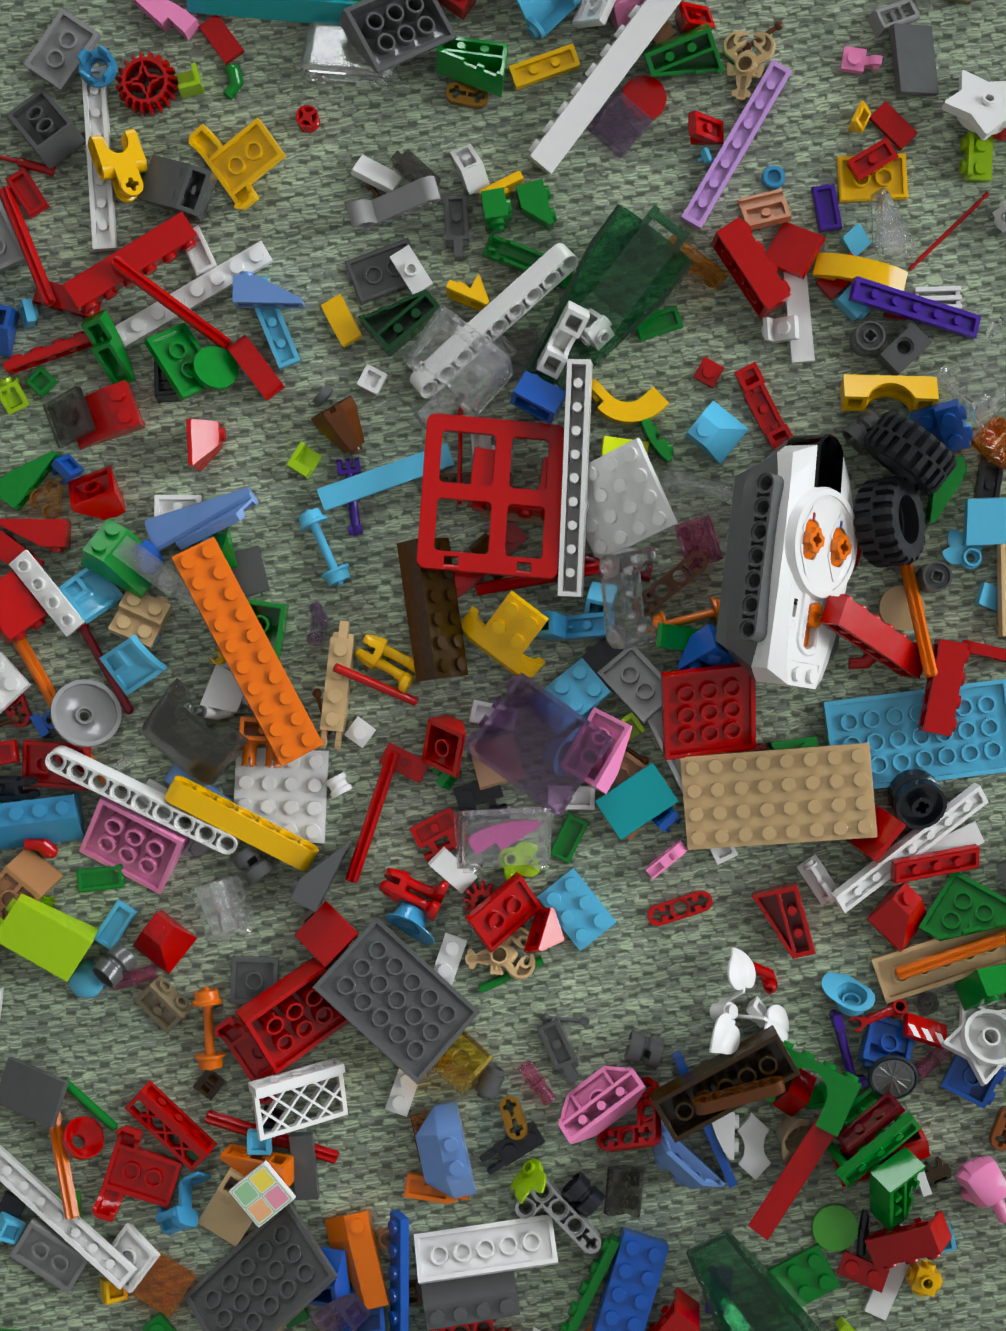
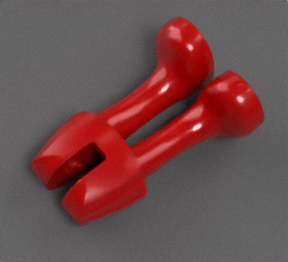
[378,868,450,922]

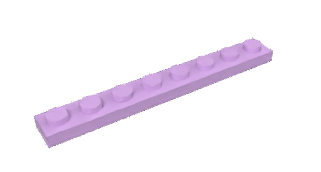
[680,60,792,231]

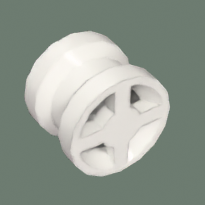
[324,772,352,799]

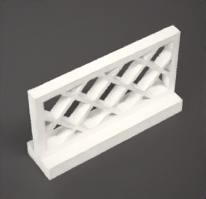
[248,1058,348,1141]

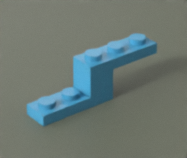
[536,611,612,642]

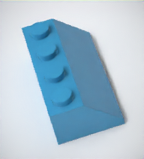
[0,793,85,850]

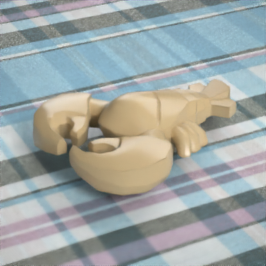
[723,31,776,101]
[465,927,536,980]

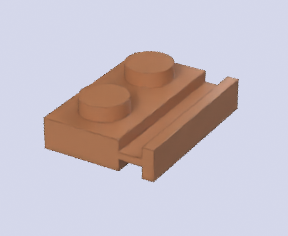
[737,188,791,230]

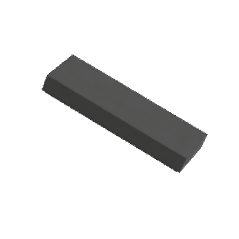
[289,1132,320,1200]

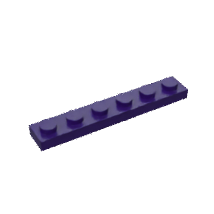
[848,276,981,340]

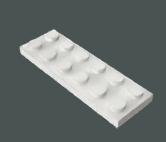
[414,1214,559,1284]

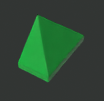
[210,527,238,569]

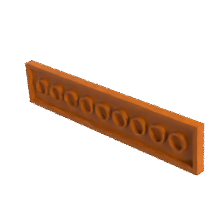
[171,537,324,767]

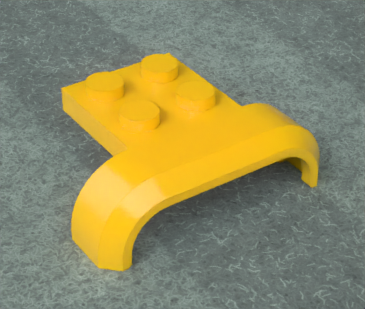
[188,117,287,211]
[461,590,549,678]

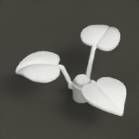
[709,948,789,1055]

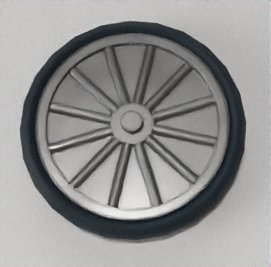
[868,1055,918,1099]

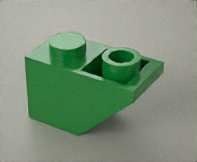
[515,179,557,230]

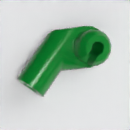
[223,64,244,100]

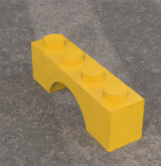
[840,374,939,413]

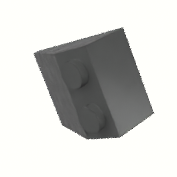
[6,88,86,169]
[289,843,351,912]

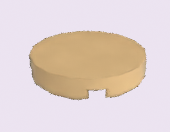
[878,585,925,631]

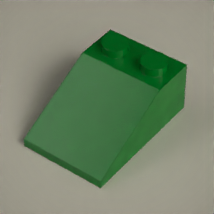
[81,518,166,599]
[247,599,289,661]

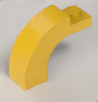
[591,378,669,425]

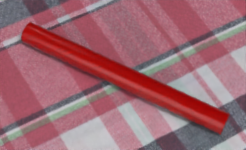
[333,663,418,706]

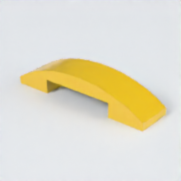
[812,252,908,291]

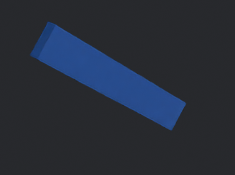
[672,1051,737,1188]

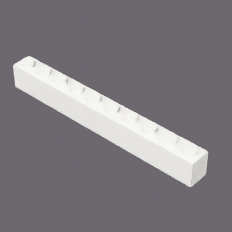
[527,0,682,175]
[558,359,593,597]

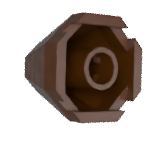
[311,395,365,455]

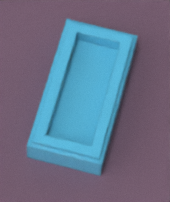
[94,899,138,950]

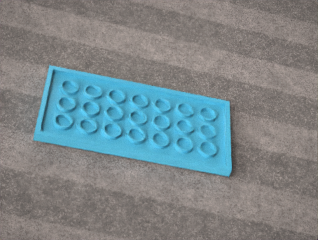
[822,679,1006,789]

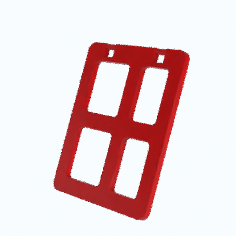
[416,413,564,579]

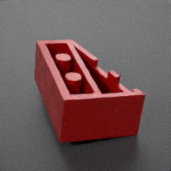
[752,881,816,959]
[865,1210,952,1269]
[647,1287,700,1331]

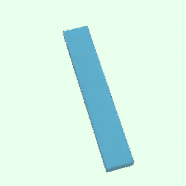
[317,443,455,512]

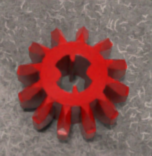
[463,880,494,912]

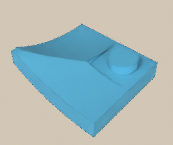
[59,568,124,624]
[99,634,167,696]

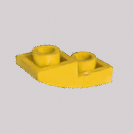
[321,294,363,348]

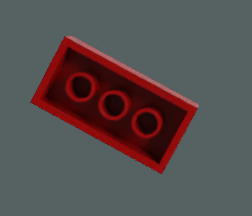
[711,217,791,320]

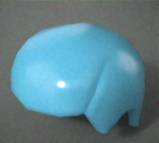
[69,960,104,999]

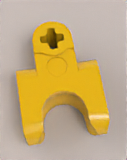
[87,129,147,203]

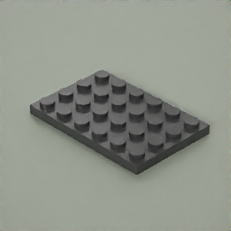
[312,917,480,1084]
[184,1202,338,1331]

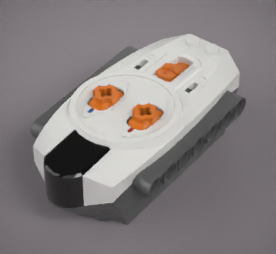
[715,434,858,689]

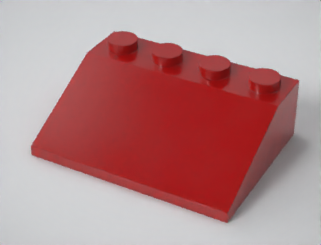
[235,957,349,1075]

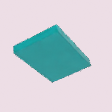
[595,762,678,840]

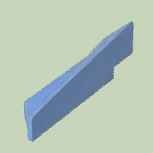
[145,487,259,551]

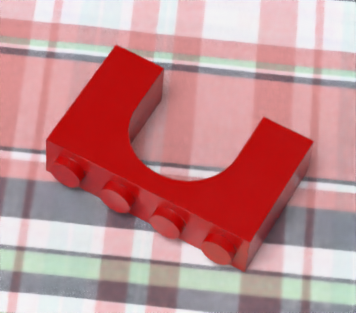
[467,447,548,520]

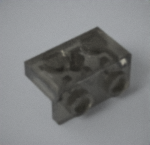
[391,149,441,185]
[604,1165,644,1217]

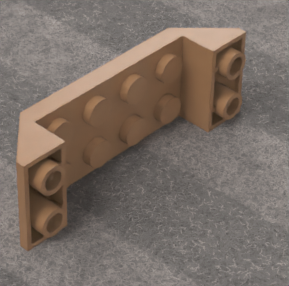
[0,850,64,947]

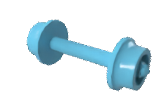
[298,508,351,587]

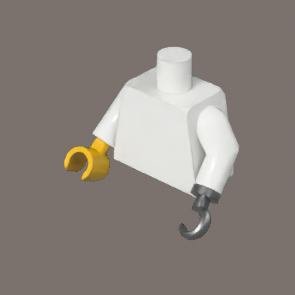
[186,648,249,720]

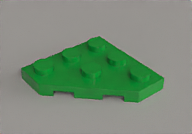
[918,872,1006,942]

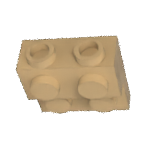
[108,591,172,650]

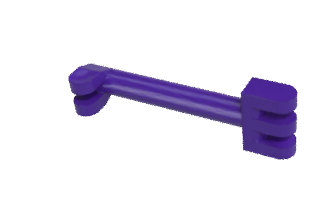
[336,457,363,536]
[829,1009,868,1088]

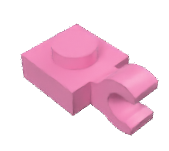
[840,46,883,75]

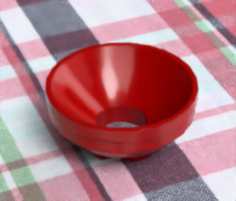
[62,1116,104,1160]

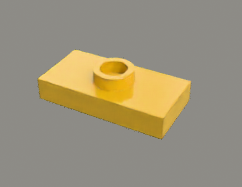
[479,170,524,200]

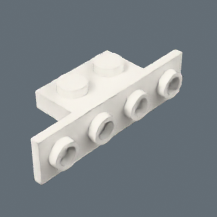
[9,549,85,637]

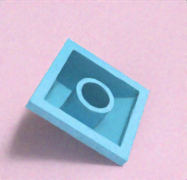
[685,401,749,464]

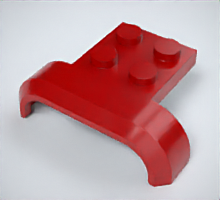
[214,1015,277,1105]
[92,1125,183,1223]

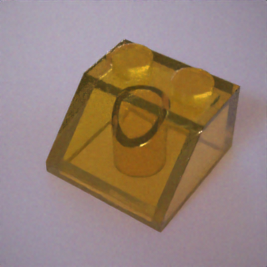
[432,1030,494,1097]

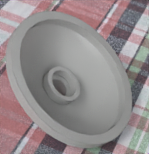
[50,679,122,747]

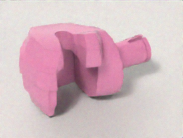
[955,1156,1006,1224]

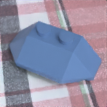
[415,1100,477,1198]
[652,1122,726,1189]

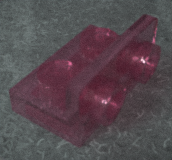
[675,515,723,569]

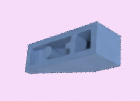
[232,271,305,309]

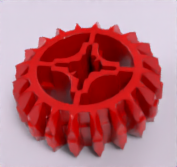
[116,51,178,116]

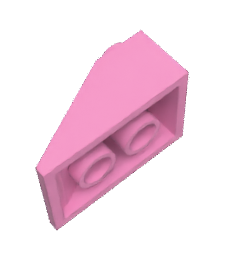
[559,707,633,794]

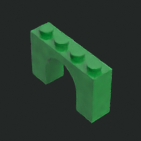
[765,1040,862,1137]

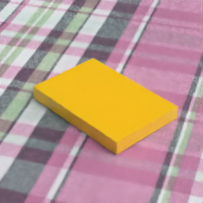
[836,153,908,203]

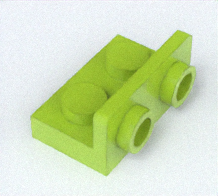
[959,130,993,182]

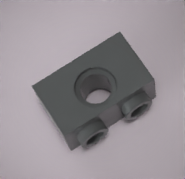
[875,322,932,376]

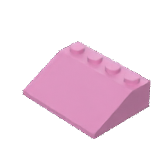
[79,791,189,894]

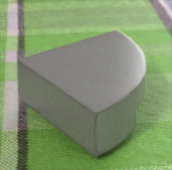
[181,838,211,857]

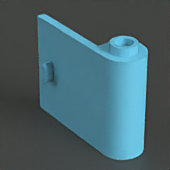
[516,0,582,40]

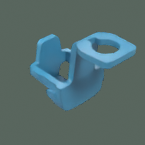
[156,1172,211,1235]

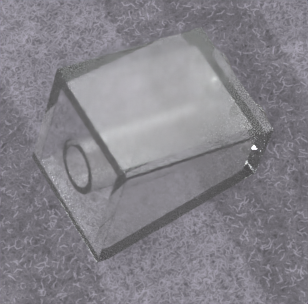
[190,872,257,943]

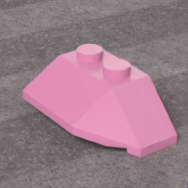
[558,1066,646,1144]

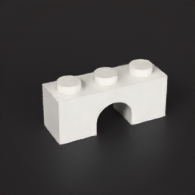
[536,301,590,379]

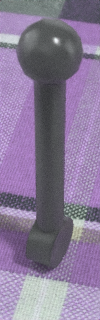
[541,1013,590,1026]

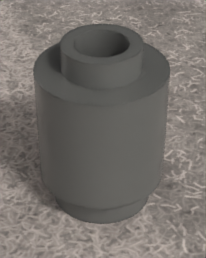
[475,1063,505,1101]

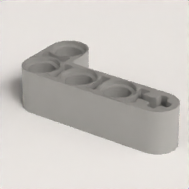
[346,176,441,230]
[515,1177,602,1254]

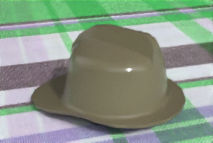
[776,1114,812,1165]

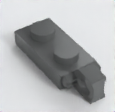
[444,194,470,261]
[537,1017,579,1084]

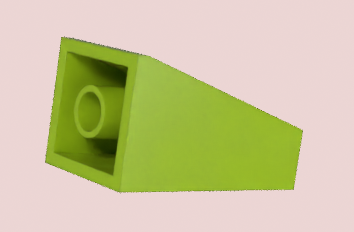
[0,893,98,982]

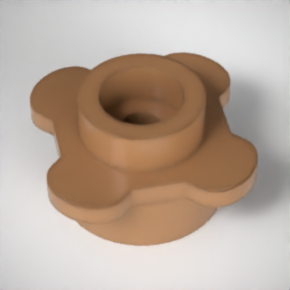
[376,1226,390,1250]

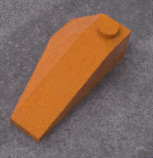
[325,1209,389,1310]

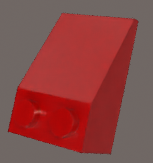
[66,380,145,450]

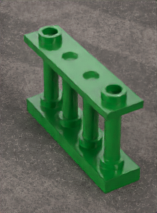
[827,1086,921,1188]

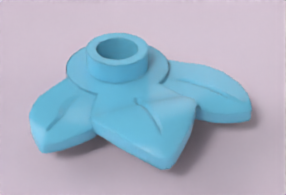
[942,529,984,570]

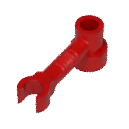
[848,999,907,1033]

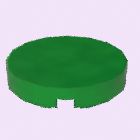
[192,346,238,391]

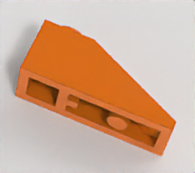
[220,1144,294,1187]

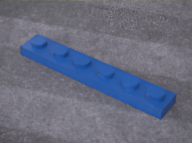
[388,1210,409,1331]

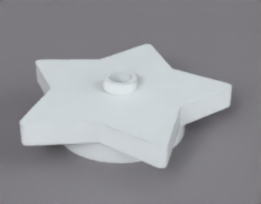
[942,70,1006,141]
[941,1001,1006,1086]

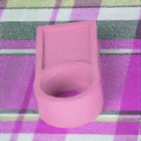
[644,840,688,879]

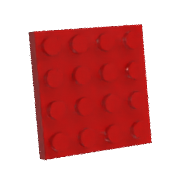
[661,663,756,760]

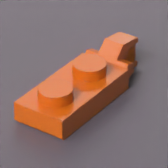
[404,1171,469,1205]

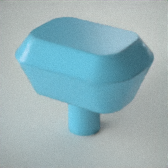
[697,147,714,164]

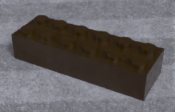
[397,538,468,682]
[650,1025,800,1143]

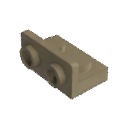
[135,975,193,1033]

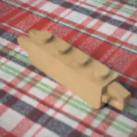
[320,620,356,750]

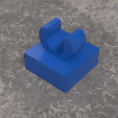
[51,454,85,484]
[30,711,54,739]
[652,807,680,833]

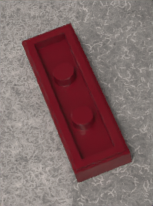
[835,1091,905,1156]

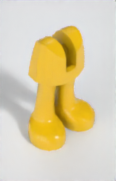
[355,634,415,693]

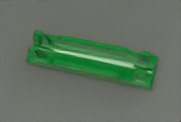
[482,233,575,290]

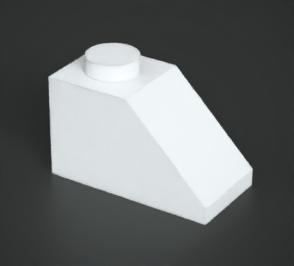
[450,143,490,195]

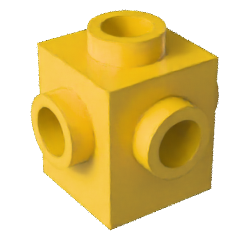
[906,1259,942,1297]

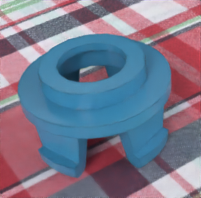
[77,45,117,88]

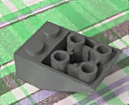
[138,155,218,222]

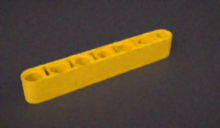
[164,776,319,871]

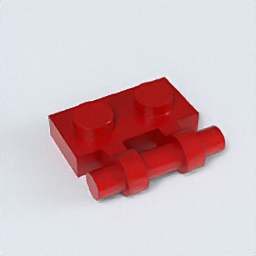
[409,807,468,863]

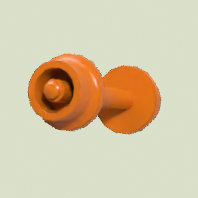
[649,597,720,640]
[191,986,226,1072]

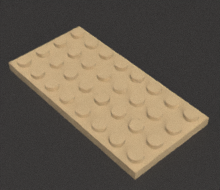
[680,742,877,850]

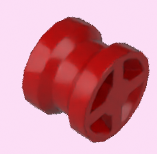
[296,105,320,133]

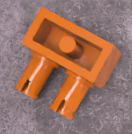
[238,716,280,768]

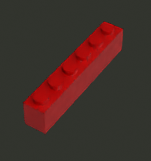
[62,212,199,313]
[820,594,923,679]

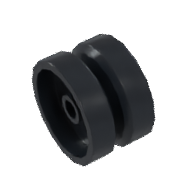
[887,769,947,829]

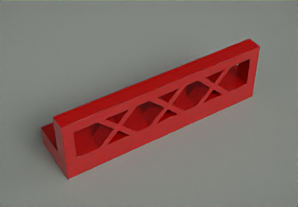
[124,1080,217,1172]

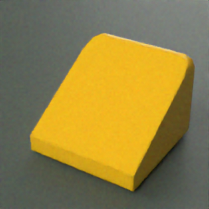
[848,100,871,134]
[99,1278,128,1305]

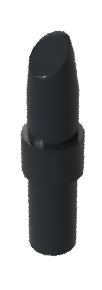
[856,1209,870,1256]

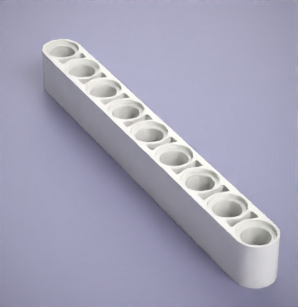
[410,243,578,398]
[45,745,241,855]

